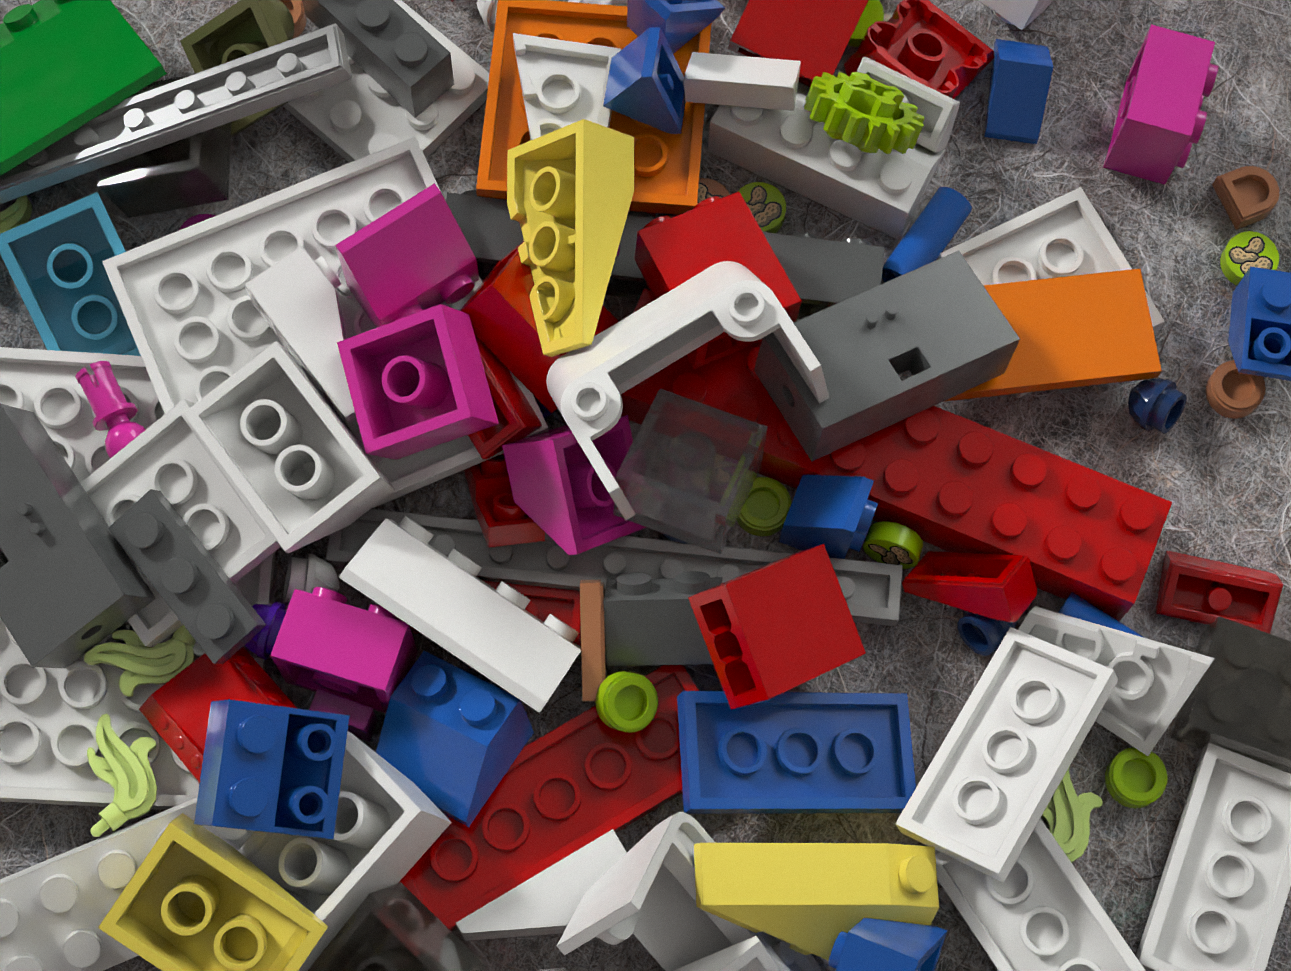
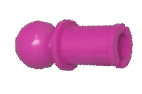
[75,361,146,458]

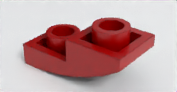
[464,453,545,548]

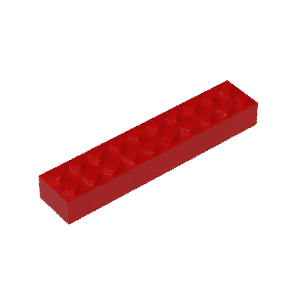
[620,288,1172,621]

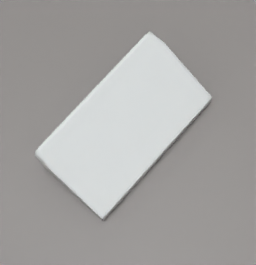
[684,52,801,111]
[857,57,960,152]

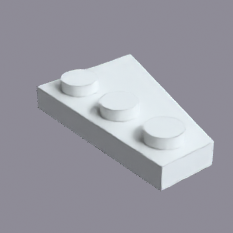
[513,33,621,140]
[1018,606,1215,756]

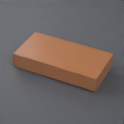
[580,579,606,701]

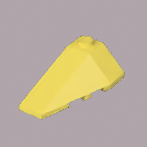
[507,119,634,357]
[694,843,939,961]

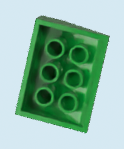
[0,0,167,176]

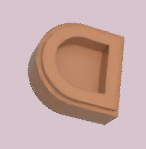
[1212,166,1279,230]

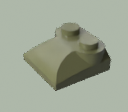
[180,0,294,139]

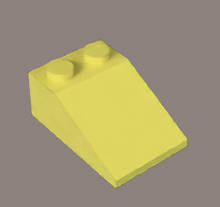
[98,813,328,971]

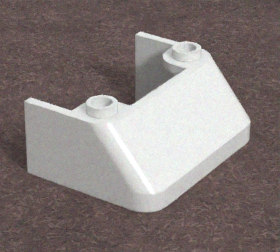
[546,261,830,520]
[557,812,821,971]

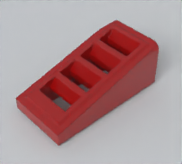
[902,551,1037,622]

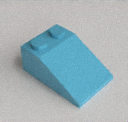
[0,191,141,356]

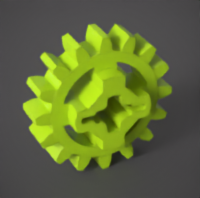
[804,72,925,154]

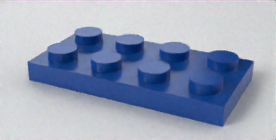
[677,691,916,814]

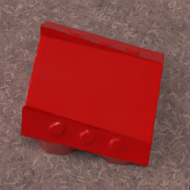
[844,0,994,99]
[139,647,297,784]

